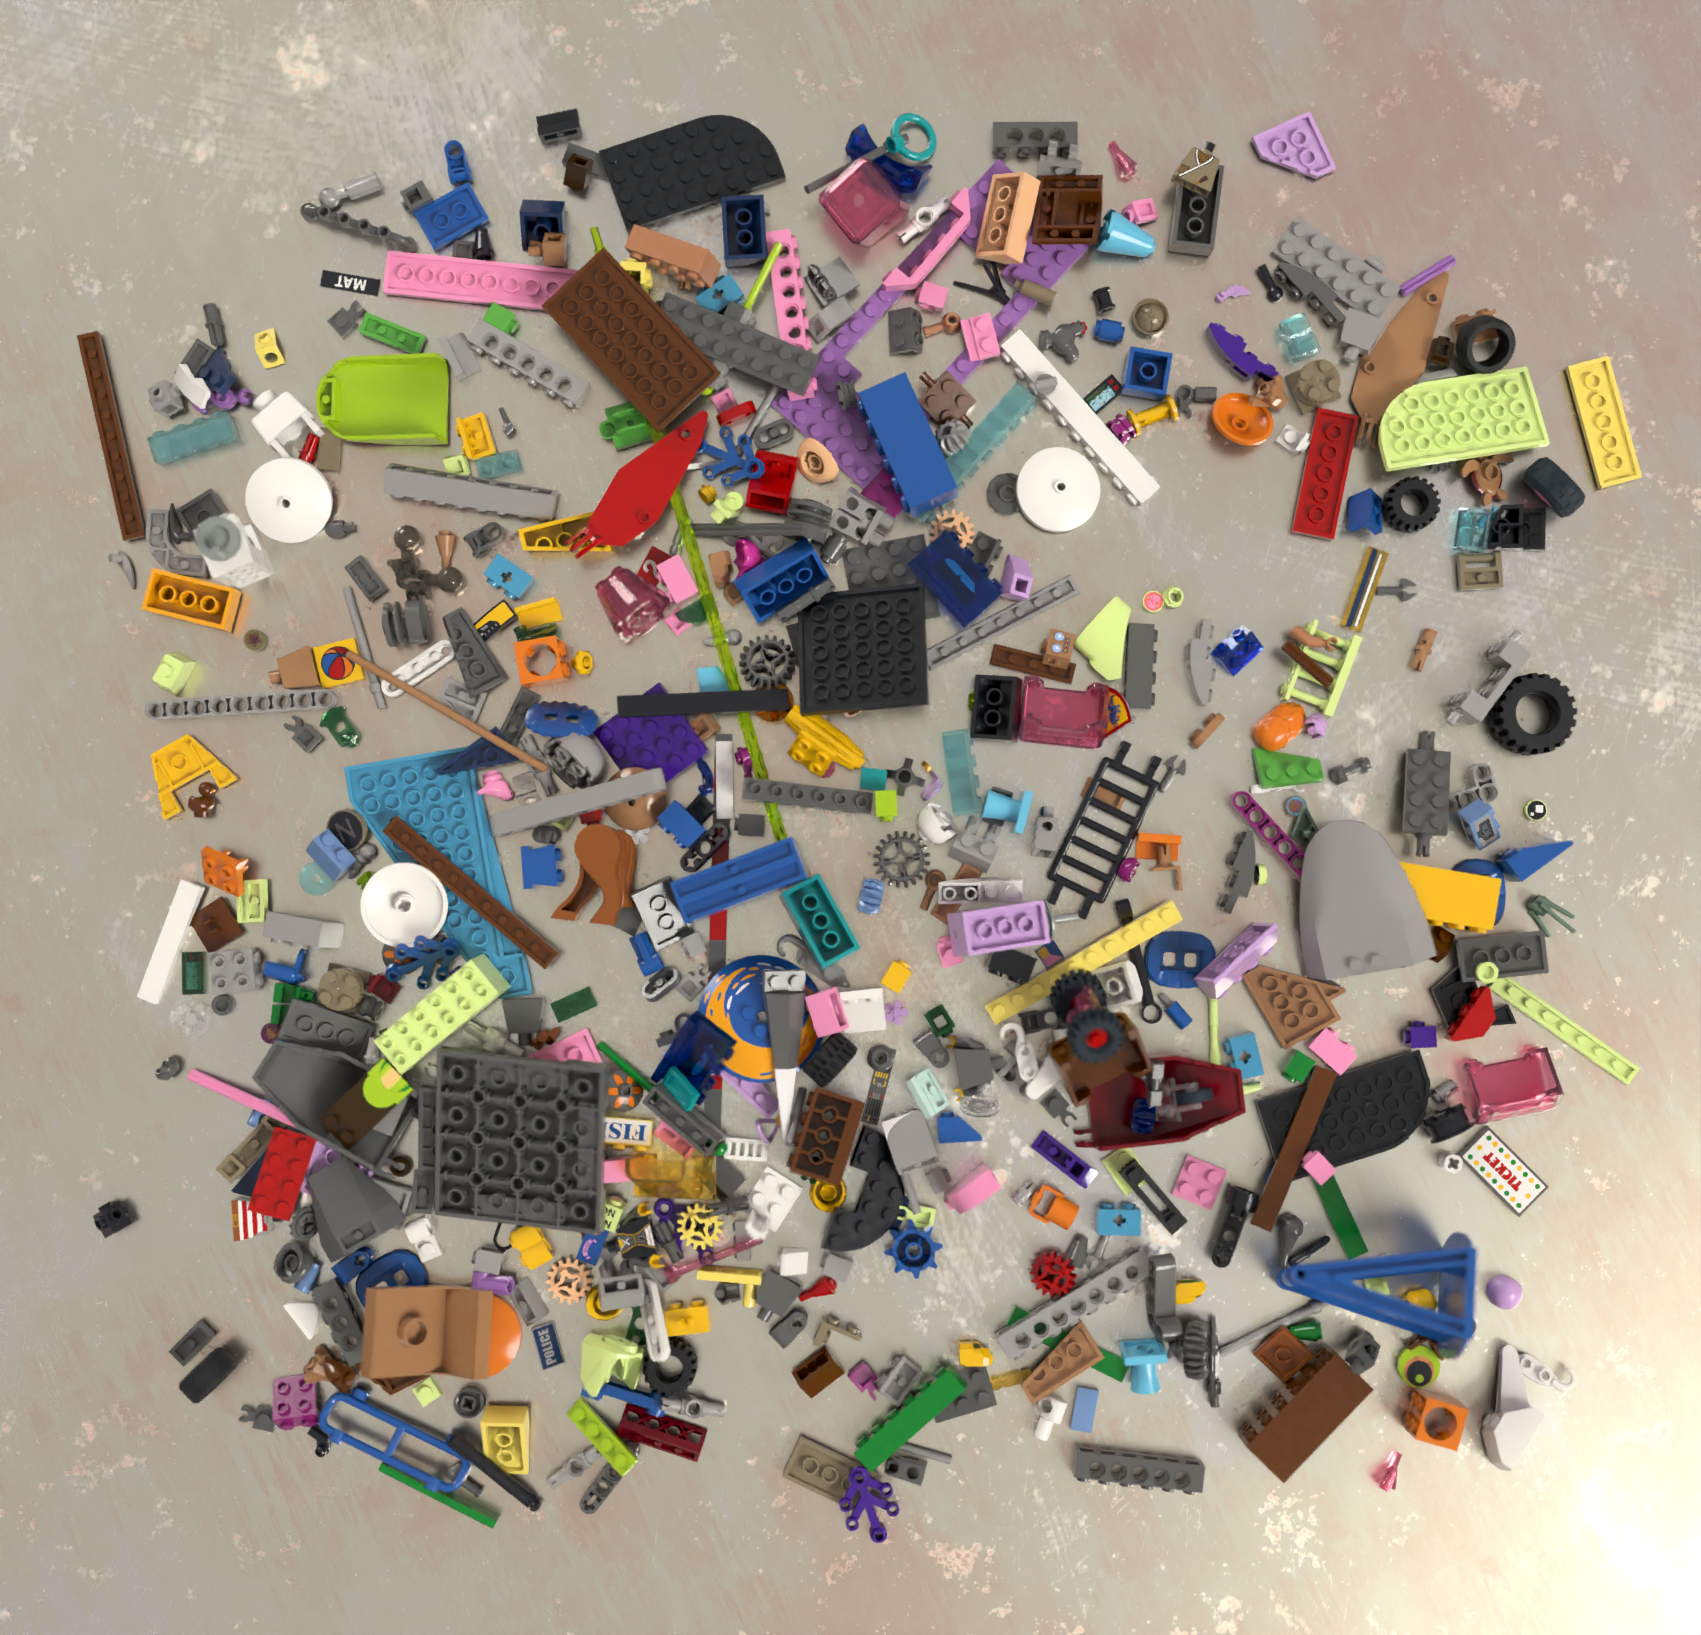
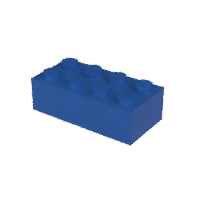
[733,537,829,623]

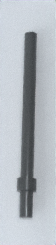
[804,134,909,194]

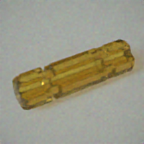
[990,1368,1031,1390]

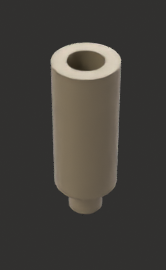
[1014,279,1056,306]

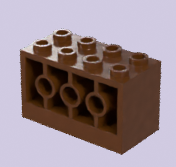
[786,1087,865,1188]

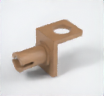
[1149,845,1182,891]

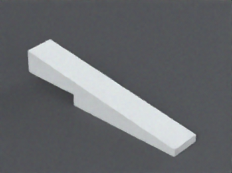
[137,879,206,1005]

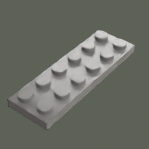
[1271,216,1401,318]

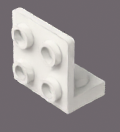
[840,987,886,1034]

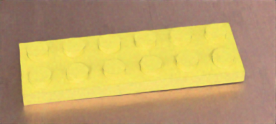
[1566,356,1642,490]

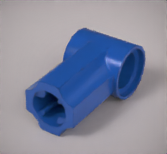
[629,931,664,977]

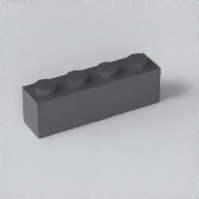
[1123,623,1158,711]

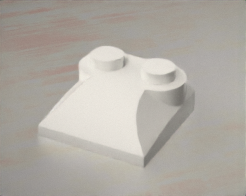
[1091,960,1143,1010]

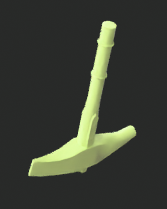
[1208,997,1261,1095]

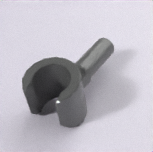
[499,407,516,438]

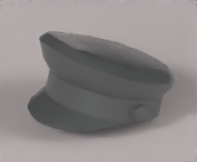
[274,1242,313,1284]

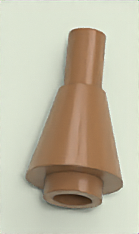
[434,530,456,570]

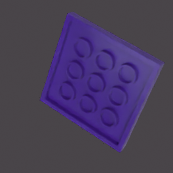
[593,682,710,783]

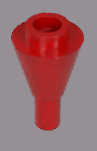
[798,1275,837,1302]

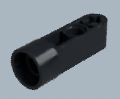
[1212,1185,1260,1268]

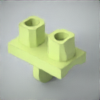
[710,491,744,524]

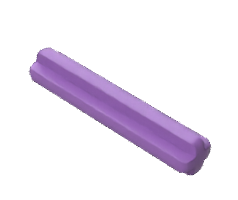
[1399,255,1456,296]

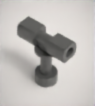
[1140,1061,1165,1106]

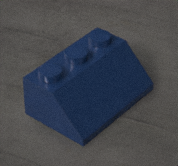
[721,195,767,267]

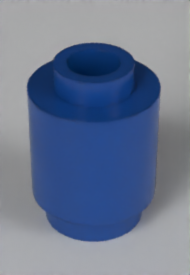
[1093,318,1125,343]

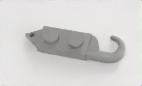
[777,934,850,988]

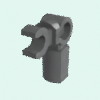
[1176,385,1217,420]

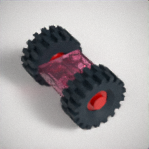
[1050,969,1125,1064]

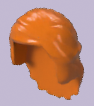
[1254,701,1306,751]

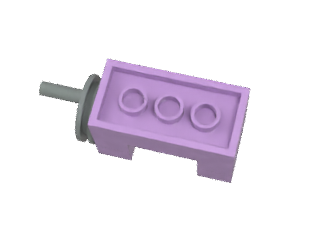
[947,899,1079,956]

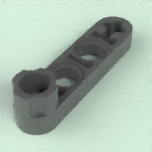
[580,1441,640,1514]

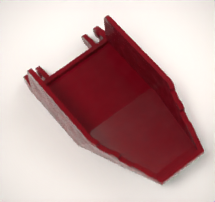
[1074,1055,1246,1151]

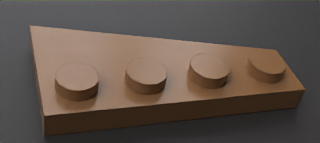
[1021,1320,1105,1404]

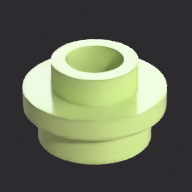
[1163,586,1184,608]

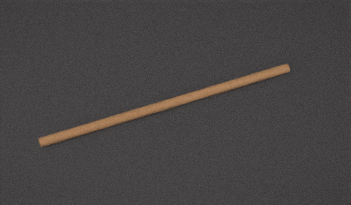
[345,650,548,773]

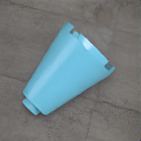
[1094,209,1156,257]

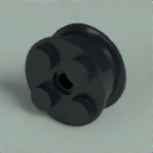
[1422,1103,1475,1144]

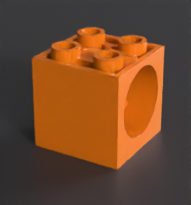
[514,635,571,689]
[1404,1388,1469,1451]

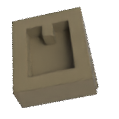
[813,1316,862,1348]

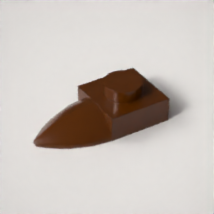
[324,1359,357,1393]

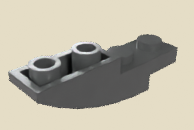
[1274,262,1346,328]
[1219,829,1256,914]

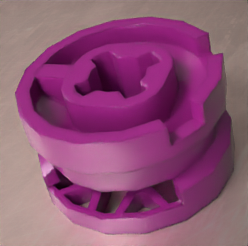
[1105,413,1137,446]

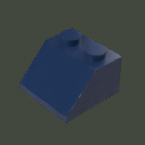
[519,199,566,250]

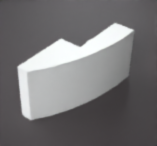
[173,364,210,409]

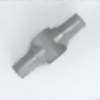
[519,734,558,797]
[659,1395,725,1419]
[546,1446,603,1490]

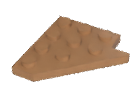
[1242,965,1346,1050]

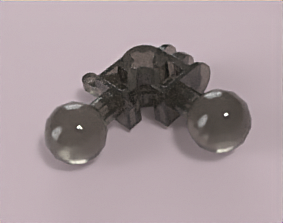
[387,525,463,600]

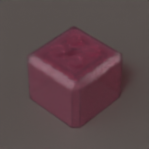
[819,157,910,248]

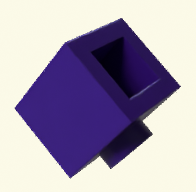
[1402,1021,1437,1048]

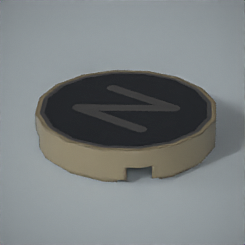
[326,808,368,851]

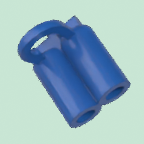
[263,949,306,985]

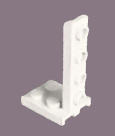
[742,1165,803,1240]

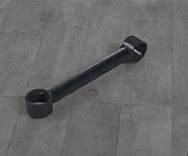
[1115,898,1162,1024]

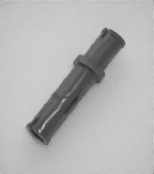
[775,577,836,623]

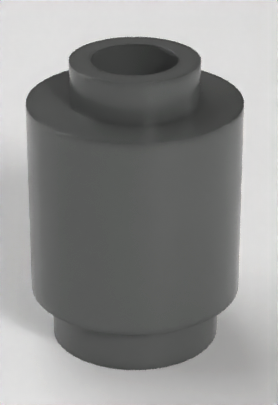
[818,532,848,565]

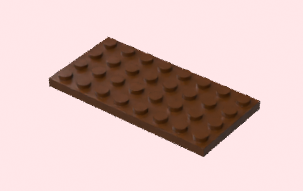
[542,247,722,433]

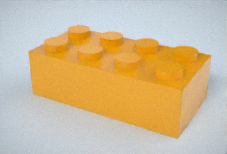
[141,568,241,633]

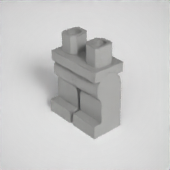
[829,487,895,546]
[995,1040,1042,1105]

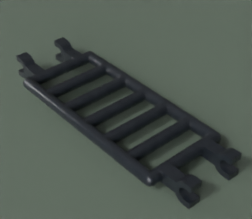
[1046,741,1162,920]

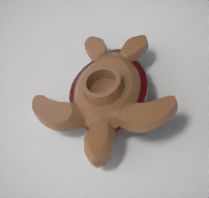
[1460,453,1514,506]

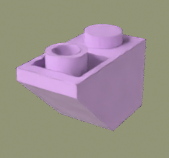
[999,554,1033,601]

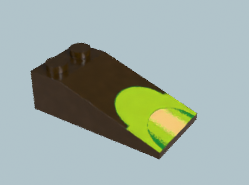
[318,1057,414,1151]

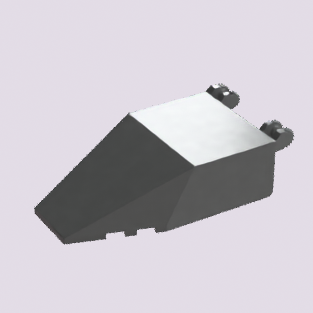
[252,1040,419,1181]

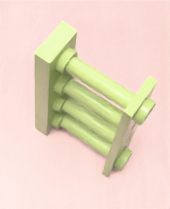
[1280,619,1362,718]

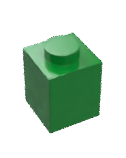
[1280,1049,1316,1084]

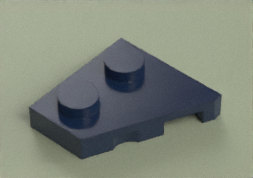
[197,346,235,397]

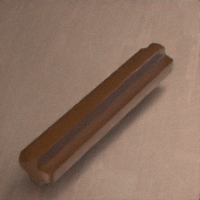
[1281,640,1334,687]

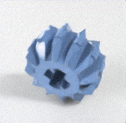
[857,878,884,915]

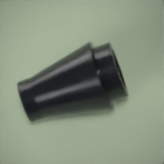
[473,227,494,261]

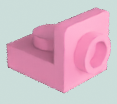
[1122,198,1159,225]
[936,935,964,968]

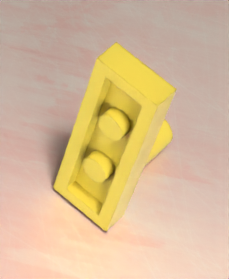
[697,1264,763,1307]

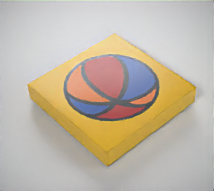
[313,638,365,689]

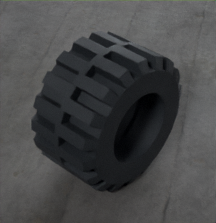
[1382,476,1441,533]
[802,1032,858,1088]
[642,1337,698,1396]

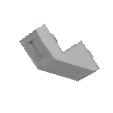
[808,296,856,342]

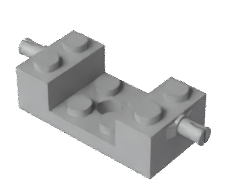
[1446,629,1532,726]

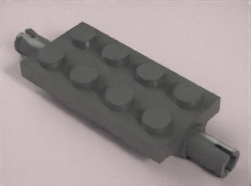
[1402,731,1451,857]

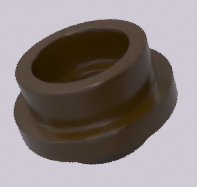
[390,1155,412,1177]

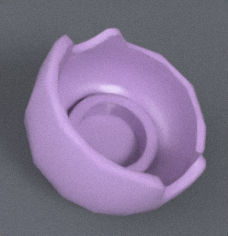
[1486,1275,1523,1310]

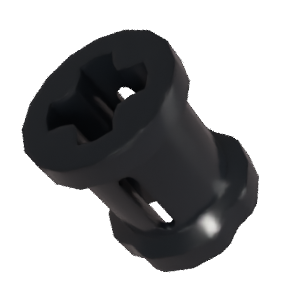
[1092,287,1116,314]

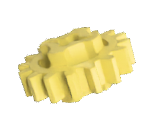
[677,1202,724,1250]

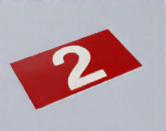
[633,546,672,591]

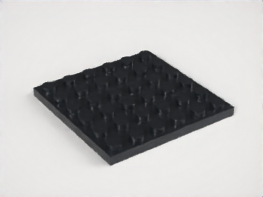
[798,583,929,717]

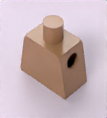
[268,646,322,690]

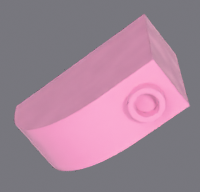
[944,1162,1001,1214]

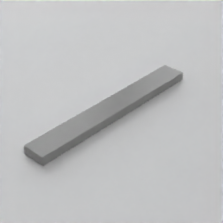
[927,574,1080,671]

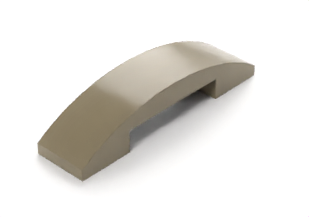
[215,1115,288,1184]

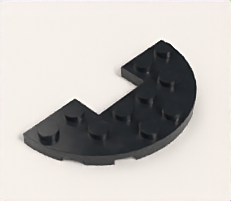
[820,1125,905,1252]

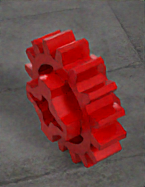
[1030,1250,1077,1298]

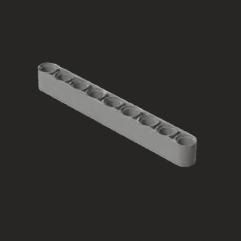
[144,689,338,721]
[488,768,667,838]

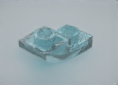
[475,449,522,479]

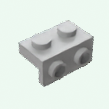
[876,1356,923,1407]

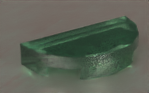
[674,593,713,625]

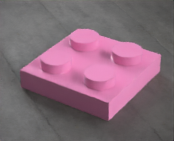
[1171,1154,1227,1210]

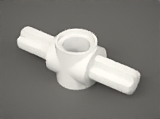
[465,1021,524,1057]

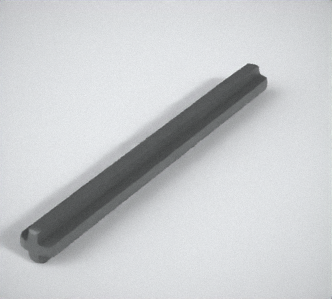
[688,523,807,536]

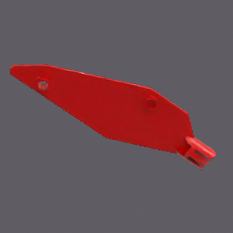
[564,411,708,559]

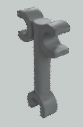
[1155,1334,1185,1362]

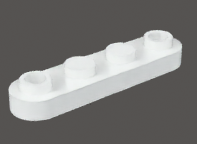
[381,640,455,697]
[640,1279,670,1362]

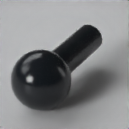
[1258,264,1283,303]

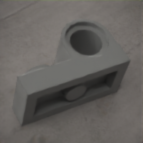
[656,1012,699,1048]

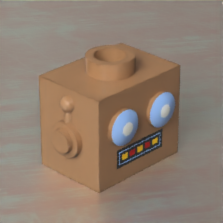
[1041,628,1076,670]

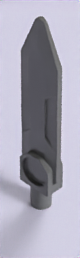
[1208,1316,1221,1408]

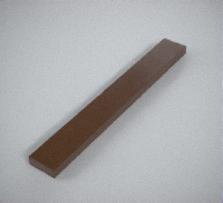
[1250,1065,1337,1232]

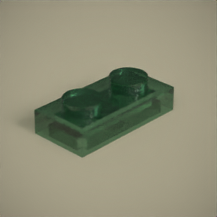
[550,986,598,1023]

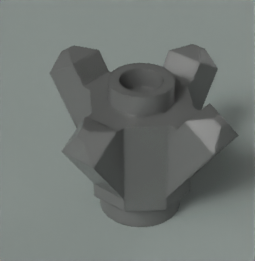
[886,758,925,797]

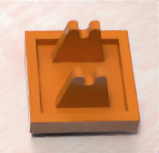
[201,846,248,897]

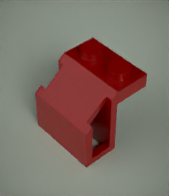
[745,449,798,515]

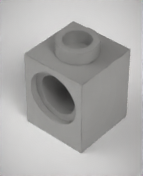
[471,1246,506,1275]
[819,1250,853,1283]

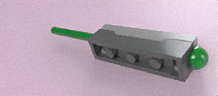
[597,1041,728,1158]

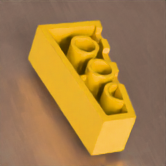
[518,511,613,552]

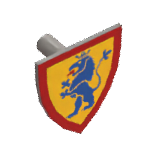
[1100,686,1136,739]

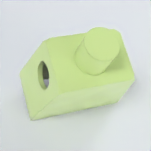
[152,652,197,697]

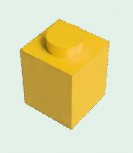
[880,959,912,994]

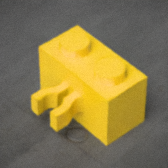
[664,1300,711,1337]

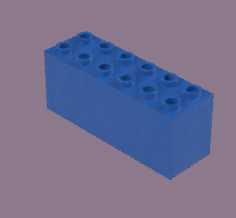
[856,372,958,518]
[670,837,810,924]

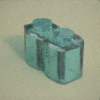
[1277,312,1321,364]

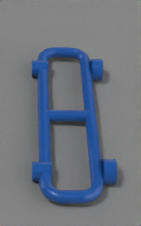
[318,1386,470,1493]

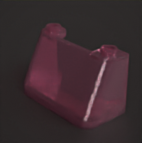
[1018,676,1109,749]
[1462,1046,1564,1125]

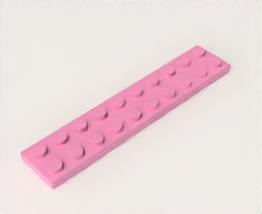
[383,250,579,311]

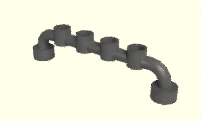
[300,203,418,253]

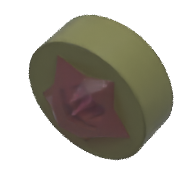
[244,629,267,651]

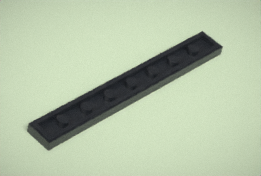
[617,688,789,719]

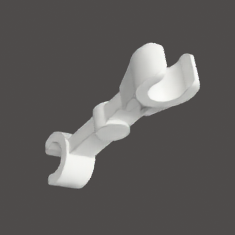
[1251,785,1305,794]

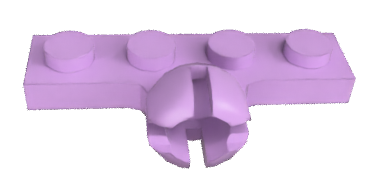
[708,1059,779,1119]

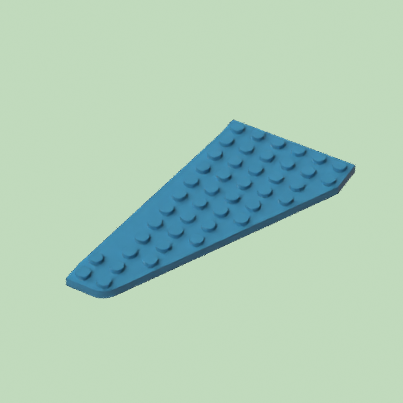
[344,746,533,999]

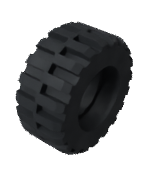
[1488,673,1578,756]

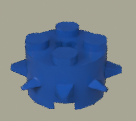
[884,1219,943,1279]

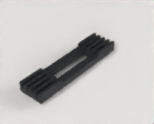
[1117,1158,1188,1235]

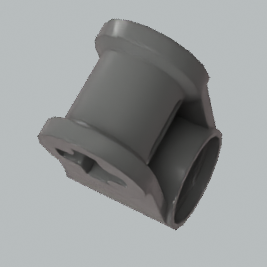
[463,522,506,557]
[1018,1008,1060,1035]
[912,1027,950,1068]
[768,1307,808,1349]

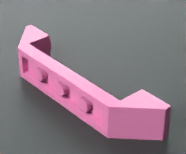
[882,187,971,292]

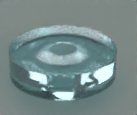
[299,862,334,896]

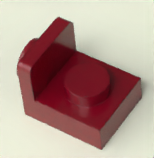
[366,973,403,1005]

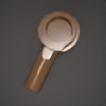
[920,869,946,911]

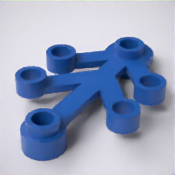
[696,426,765,487]
[385,935,461,990]

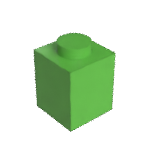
[482,302,518,335]

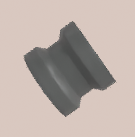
[359,996,384,1022]

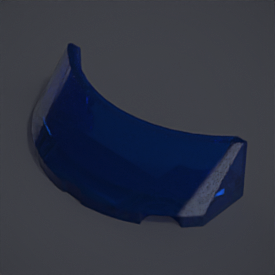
[845,123,933,195]

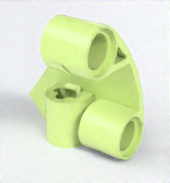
[1073,596,1131,680]

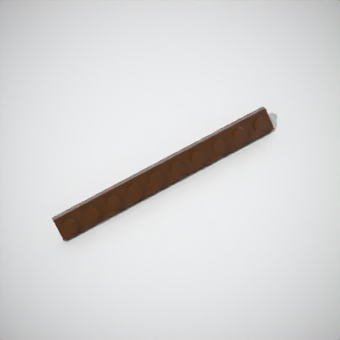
[77,331,146,541]
[382,815,560,970]

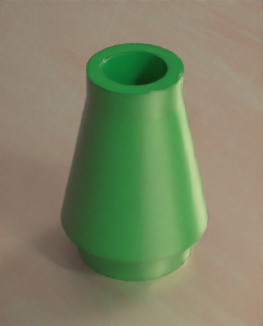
[1290,1320,1322,1342]

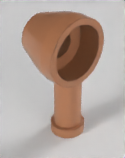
[922,312,961,337]

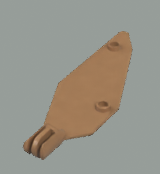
[1351,272,1449,448]

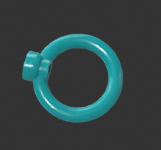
[885,113,937,161]

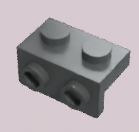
[888,307,924,355]

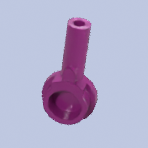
[735,747,753,778]

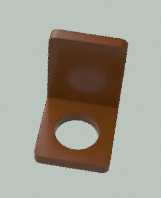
[1404,1335,1445,1361]

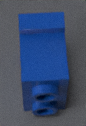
[521,844,563,889]

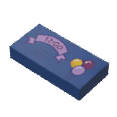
[576,1229,609,1266]

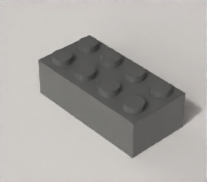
[1168,160,1224,256]

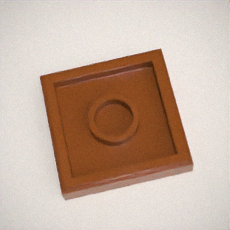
[1253,1324,1315,1384]

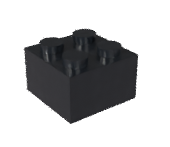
[985,949,1037,985]

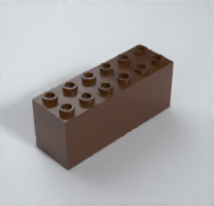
[1239,1344,1374,1484]

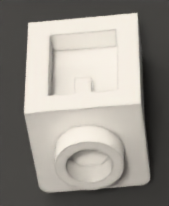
[1274,423,1310,456]

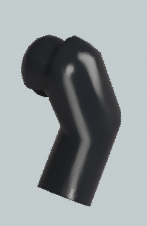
[307,1425,330,1457]

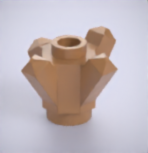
[1248,375,1288,410]
[303,1345,333,1384]

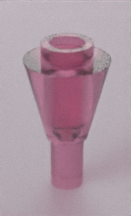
[1108,141,1138,178]
[1375,1451,1402,1493]

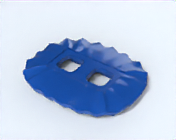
[525,701,598,738]
[1452,858,1506,929]
[1144,931,1216,989]
[355,1250,428,1308]

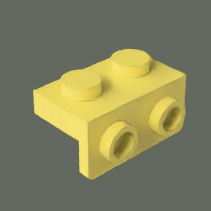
[620,259,653,294]

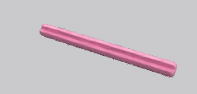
[187,1069,296,1128]

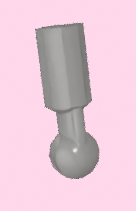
[318,171,382,209]

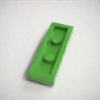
[358,312,426,354]

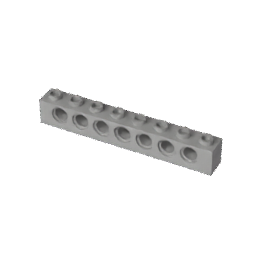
[994,1246,1149,1361]

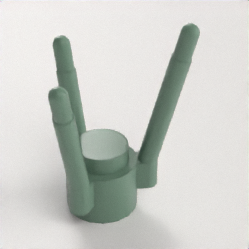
[1528,894,1576,938]

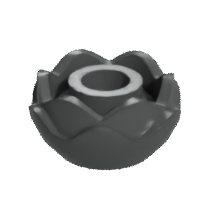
[867,1045,894,1072]
[155,1056,179,1080]

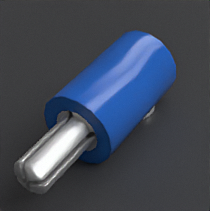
[1158,992,1193,1030]

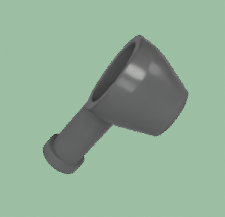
[445,1462,483,1498]

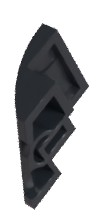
[1480,504,1546,551]

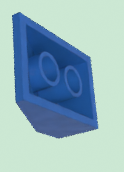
[1494,840,1574,882]

